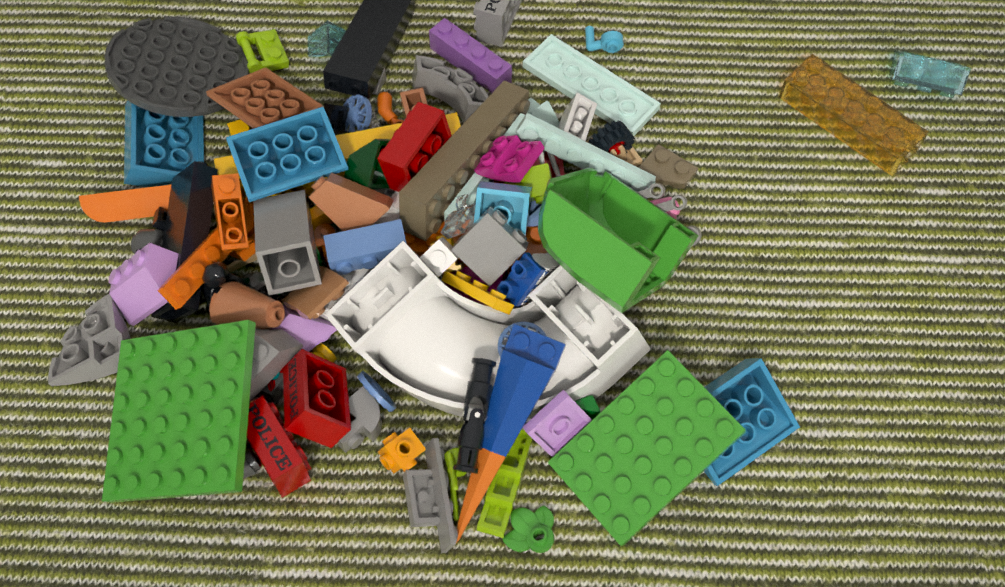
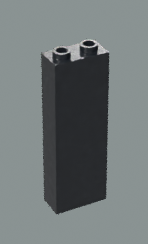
[323,0,415,99]
[151,161,218,323]

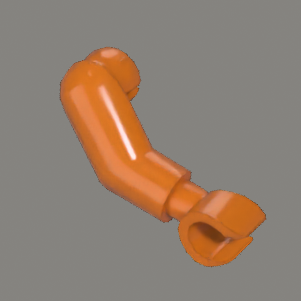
[377,91,404,125]

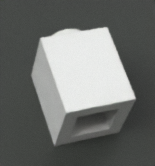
[420,237,459,277]

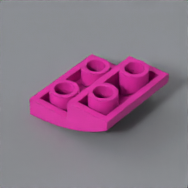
[474,135,545,182]

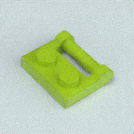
[236,29,289,73]

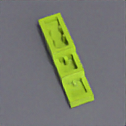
[477,428,533,538]

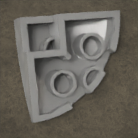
[48,294,131,386]

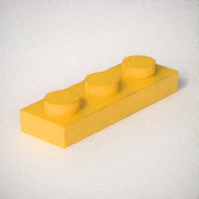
[441,270,514,315]

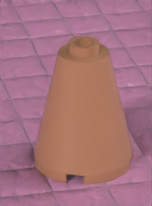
[209,281,285,329]

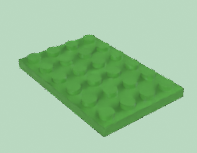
[548,350,747,547]

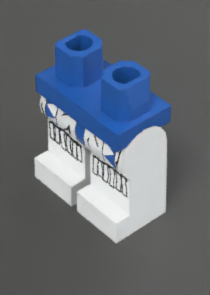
[497,252,560,306]

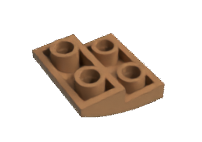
[282,266,349,320]

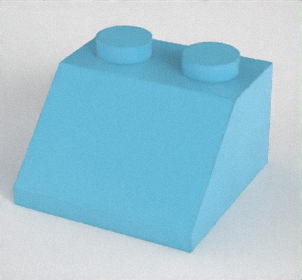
[474,181,532,236]

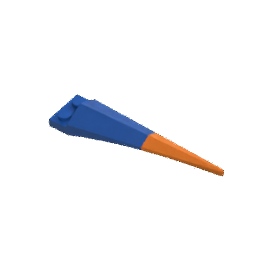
[456,324,566,543]

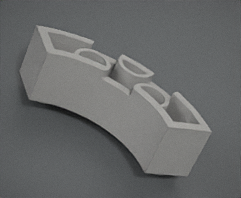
[412,55,489,124]

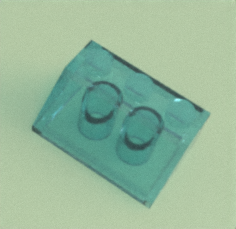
[889,49,971,98]

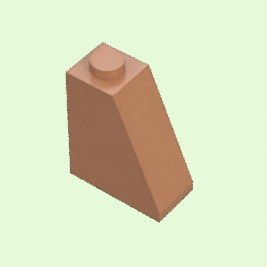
[309,173,394,231]

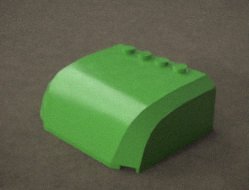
[538,168,699,313]

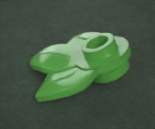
[502,505,555,553]

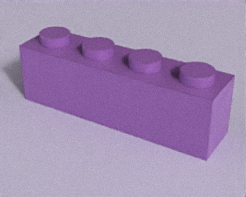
[429,18,512,93]

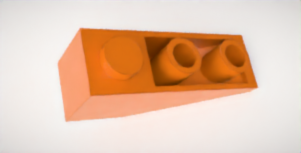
[211,173,249,251]

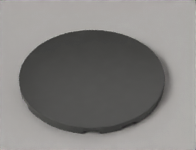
[105,16,249,117]

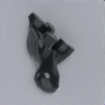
[202,261,250,313]

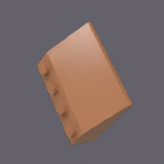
[206,67,324,129]

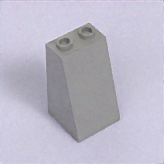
[253,190,322,295]

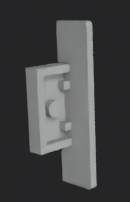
[403,438,458,553]

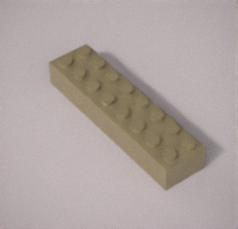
[399,80,530,241]

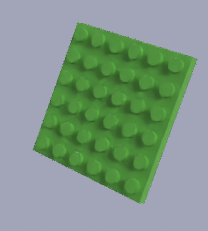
[102,320,256,503]

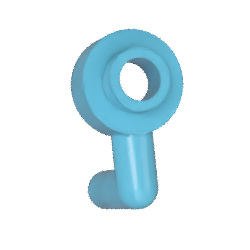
[585,26,624,53]

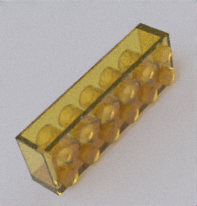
[779,53,929,177]

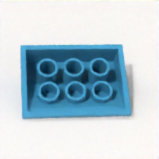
[124,100,204,187]
[226,107,349,202]
[704,358,800,486]

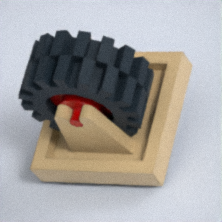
[586,121,643,167]

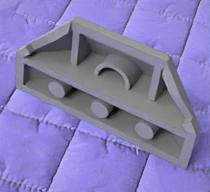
[249,329,303,403]

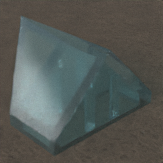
[308,20,346,57]

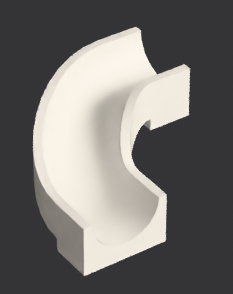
[324,241,651,422]

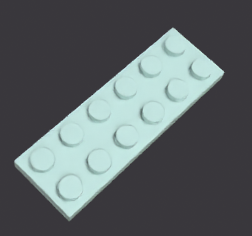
[523,34,661,136]

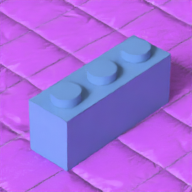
[323,219,407,275]

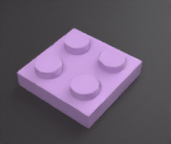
[523,390,592,457]

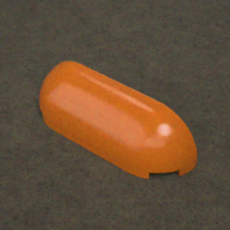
[79,185,171,222]

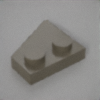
[638,144,698,189]

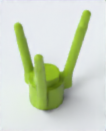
[444,448,490,521]

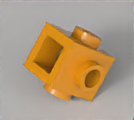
[378,428,426,474]

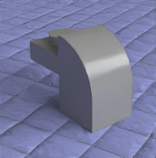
[338,386,382,453]

